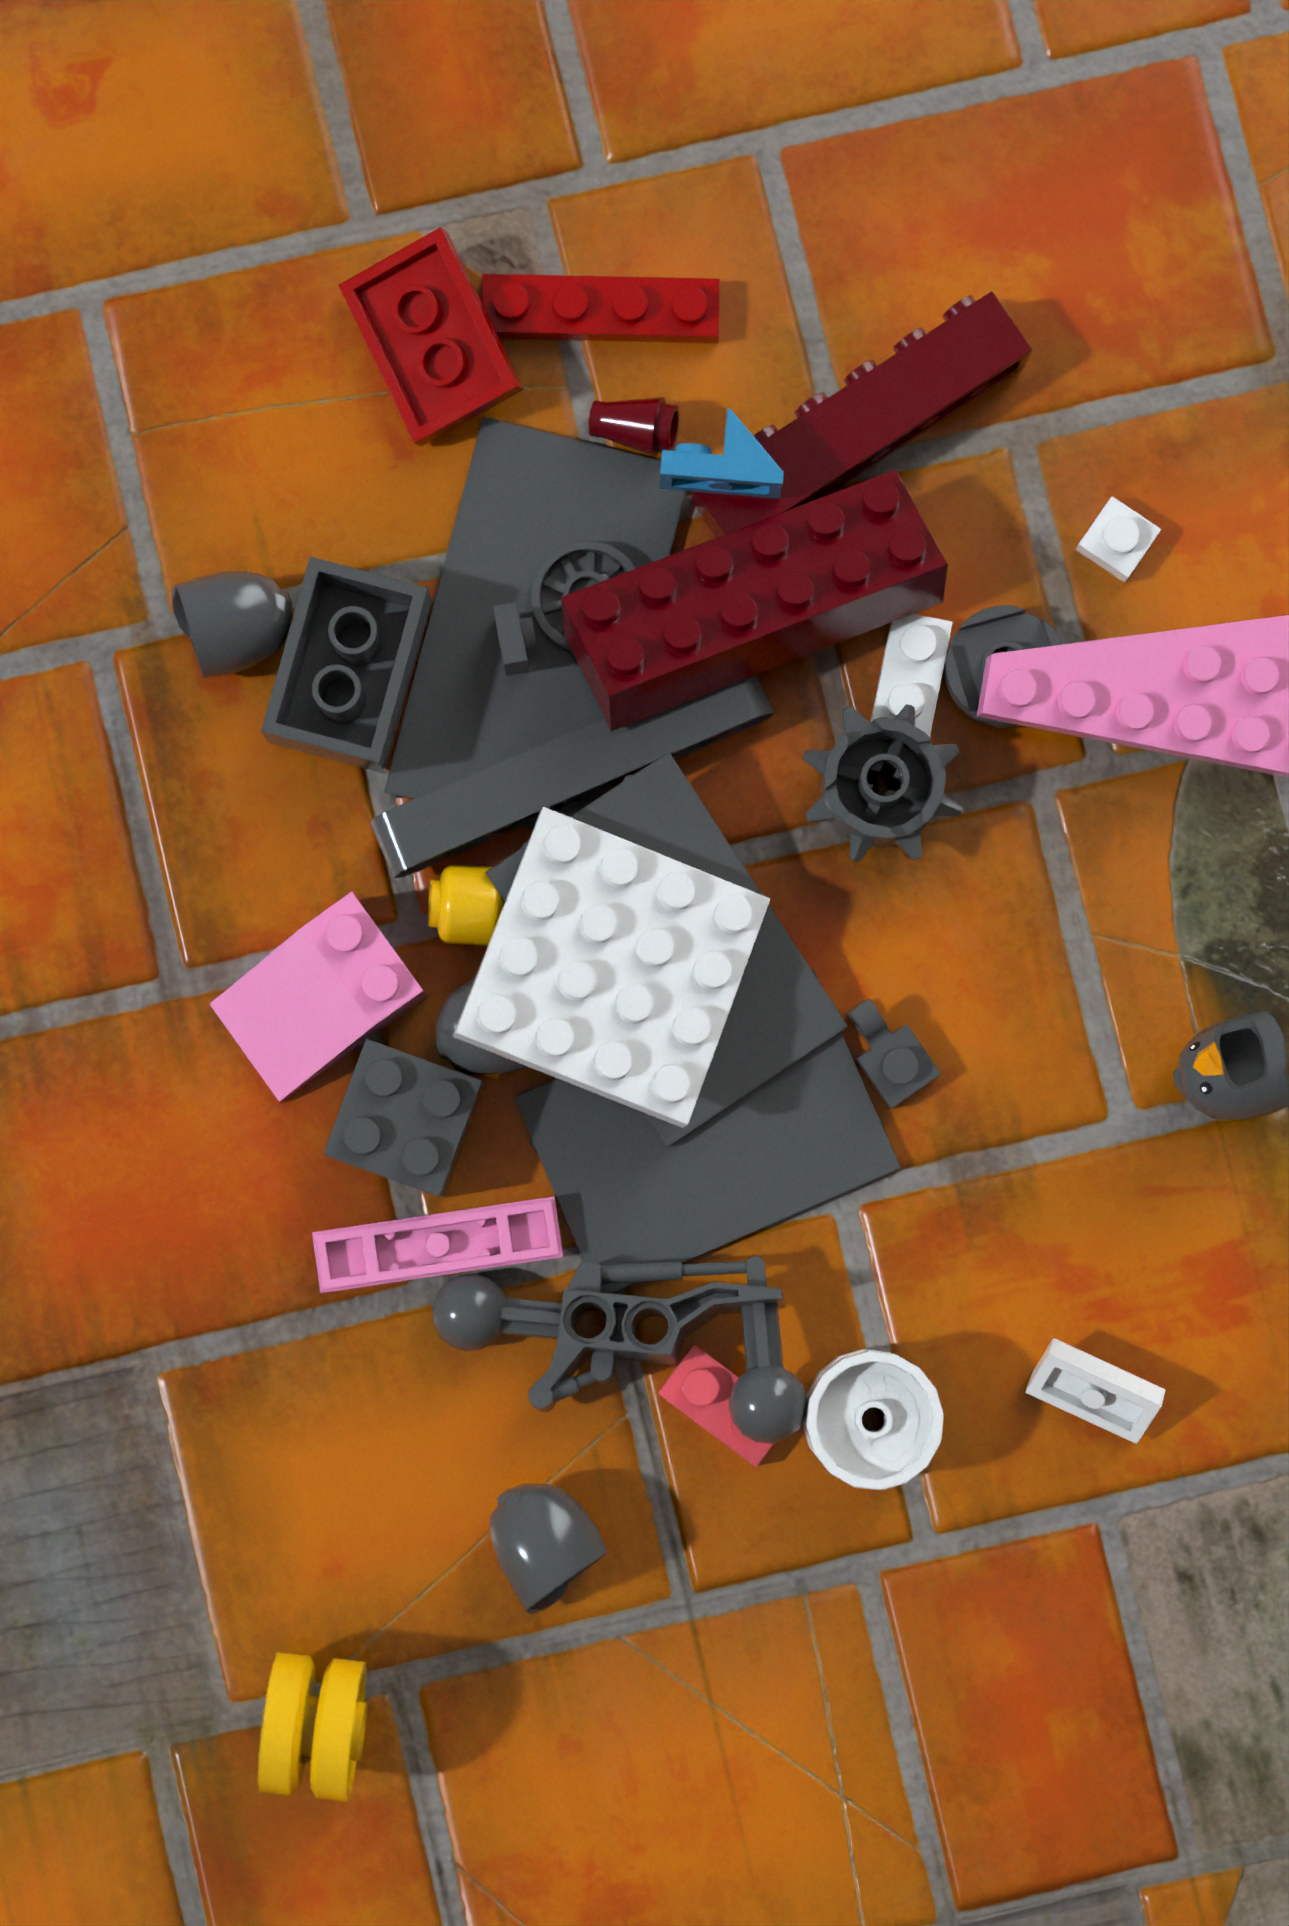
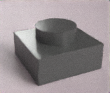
[493,601,538,676]

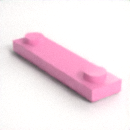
[312,1196,564,1293]

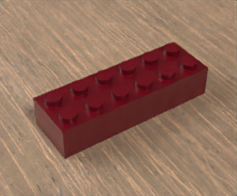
[561,469,948,731]

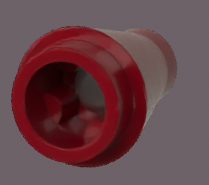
[588,397,679,457]

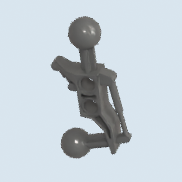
[432,1256,808,1444]

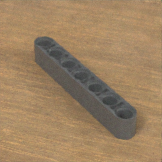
[369,675,775,879]

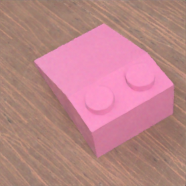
[210,892,428,1102]

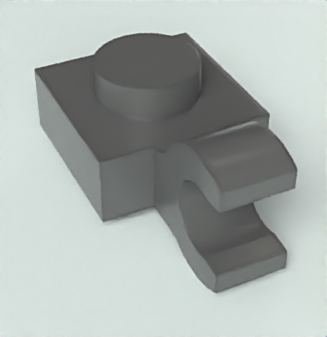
[846,999,941,1109]

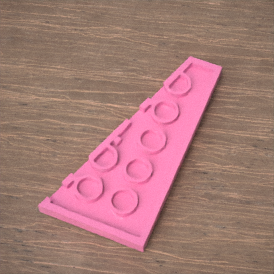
[977,615,1289,778]

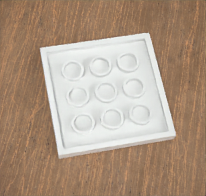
[453,807,770,1128]

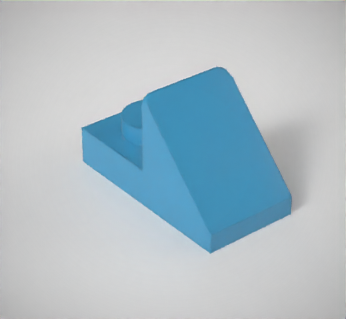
[659,409,784,499]

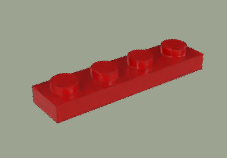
[482,274,720,343]

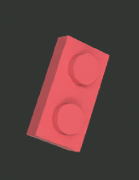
[657,1344,774,1467]

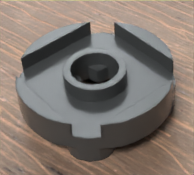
[944,605,1063,728]

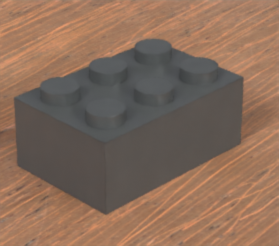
[261,557,432,774]

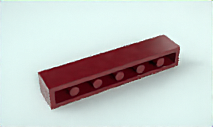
[691,291,1032,538]

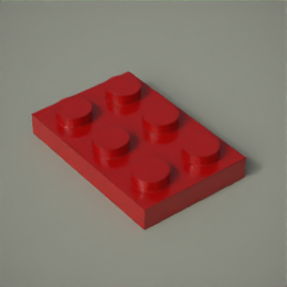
[338,227,524,446]

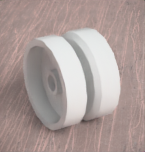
[802,1349,944,1490]

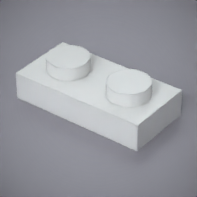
[871,614,953,737]
[1025,1338,1166,1444]

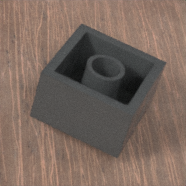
[323,1039,485,1198]

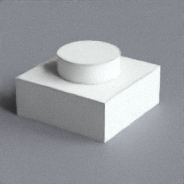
[1075,496,1161,583]

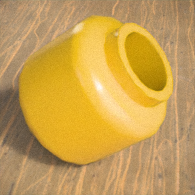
[428,865,505,946]

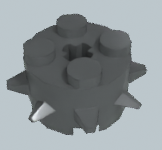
[802,704,962,862]

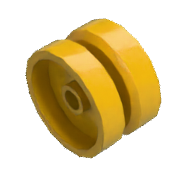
[258,1652,367,1801]

